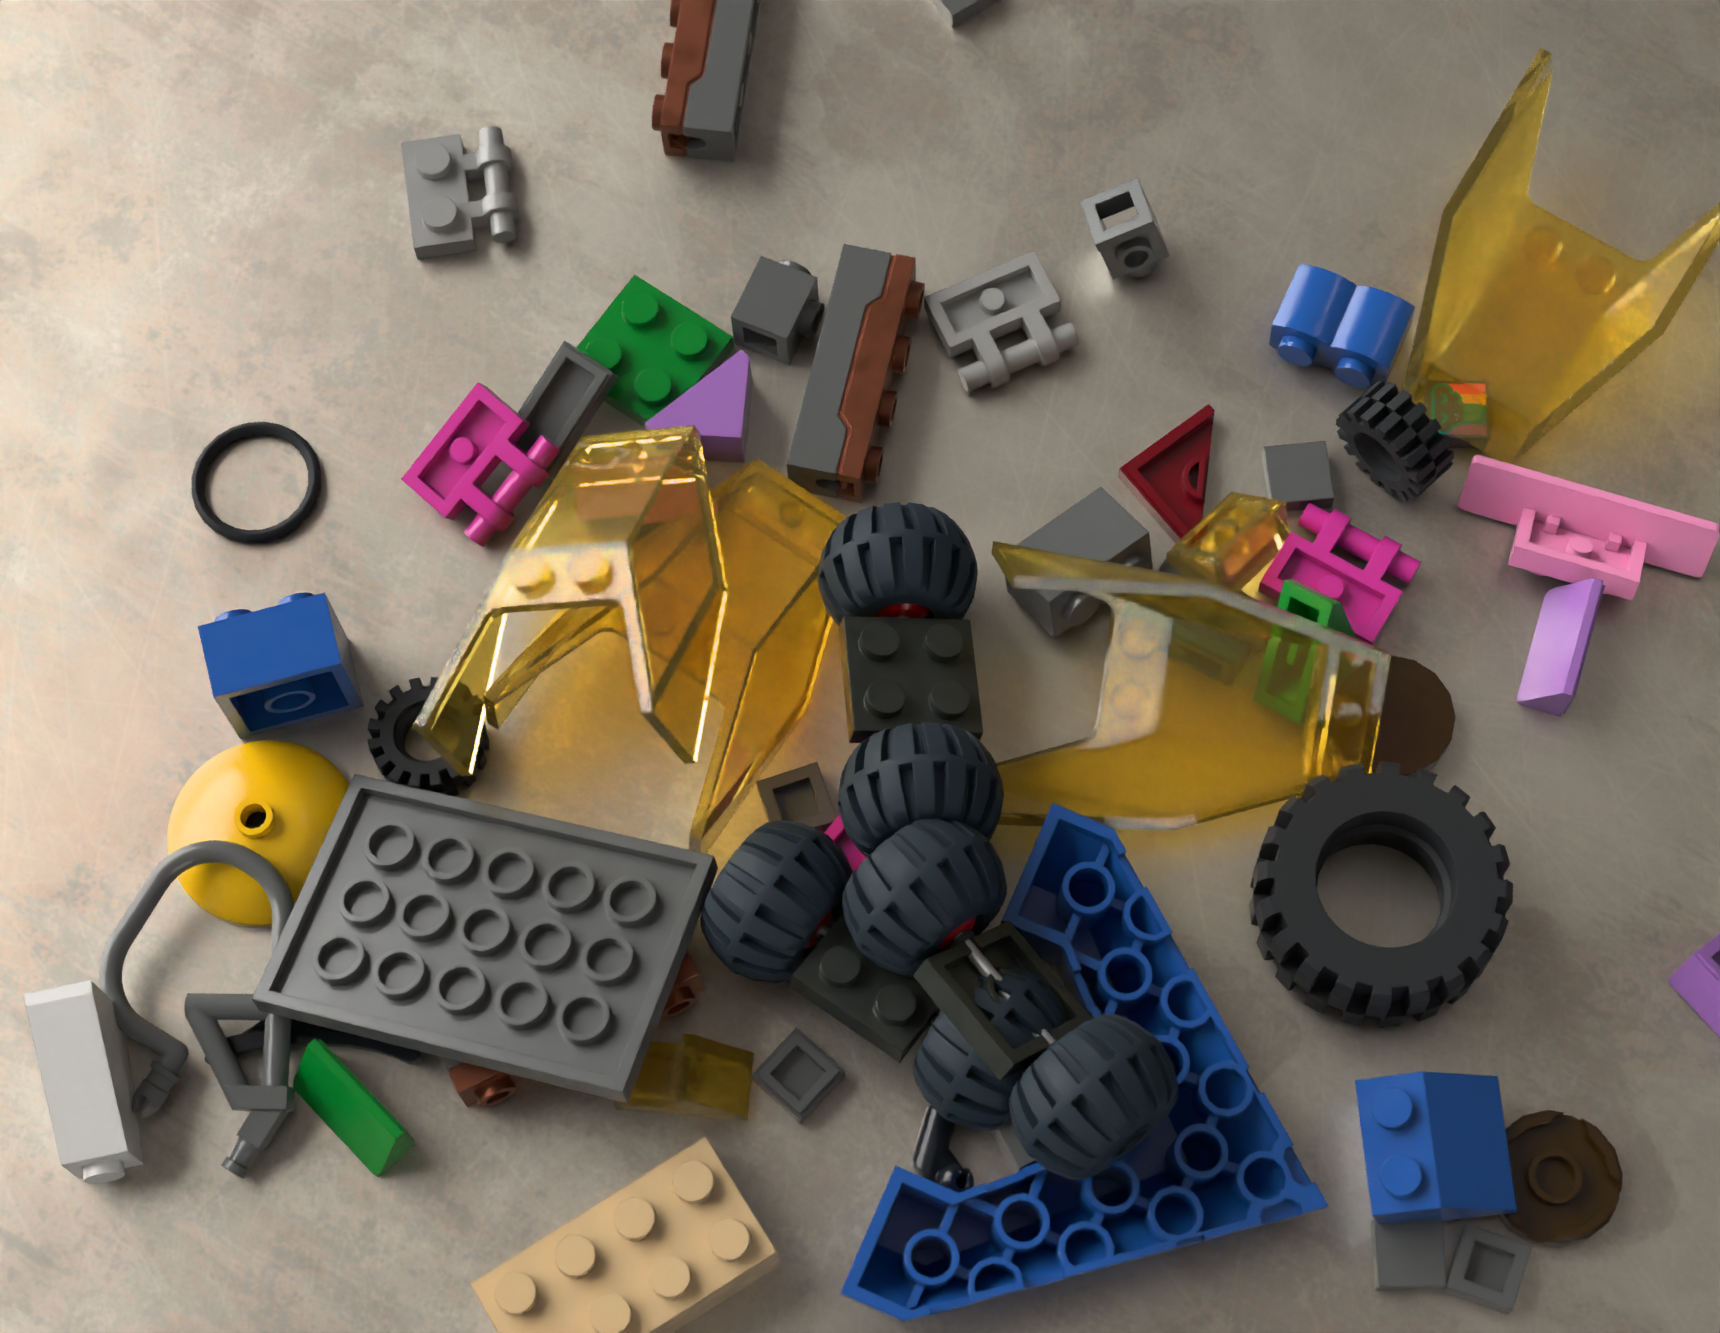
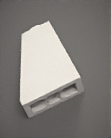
[24,980,144,1184]

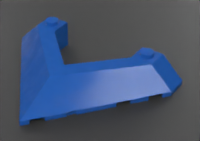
[840,803,1328,1323]

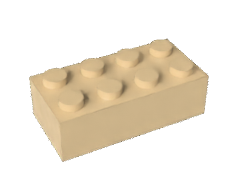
[470,1137,781,1333]

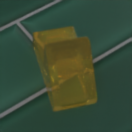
[614,1033,755,1120]

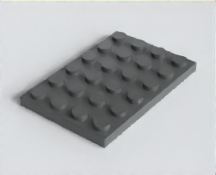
[252,774,718,1104]

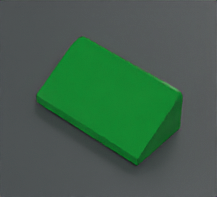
[293,1038,414,1177]

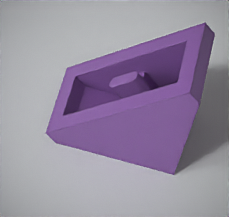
[645,349,753,463]

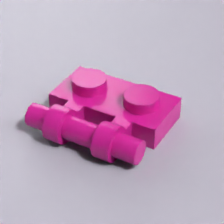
[401,382,561,547]
[1258,503,1421,652]

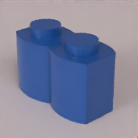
[1269,264,1415,388]

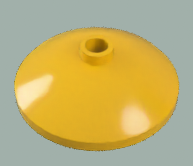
[168,740,349,928]

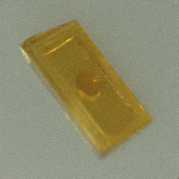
[1166,492,1289,602]

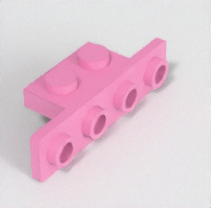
[1458,455,1720,601]

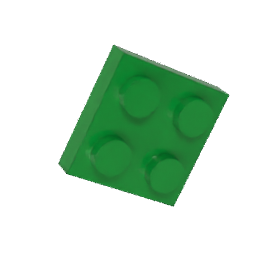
[576,274,734,428]

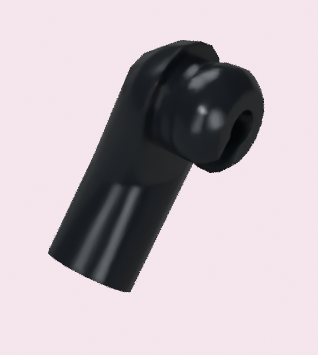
[911,1105,974,1193]

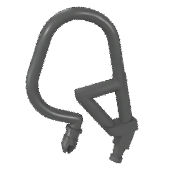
[99,840,295,1179]

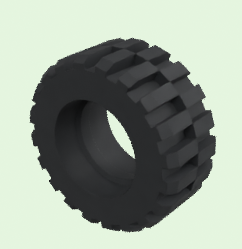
[1249,761,1513,1028]

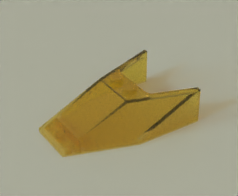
[1403,48,1720,464]
[412,425,728,776]
[483,458,847,854]
[991,541,1391,830]

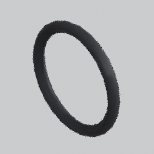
[191,422,321,543]

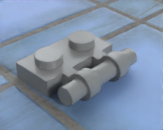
[401,126,519,259]
[924,251,1079,392]

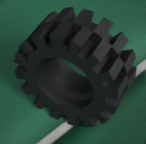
[1336,381,1454,501]
[367,677,489,797]

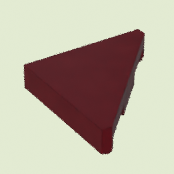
[1118,404,1215,558]

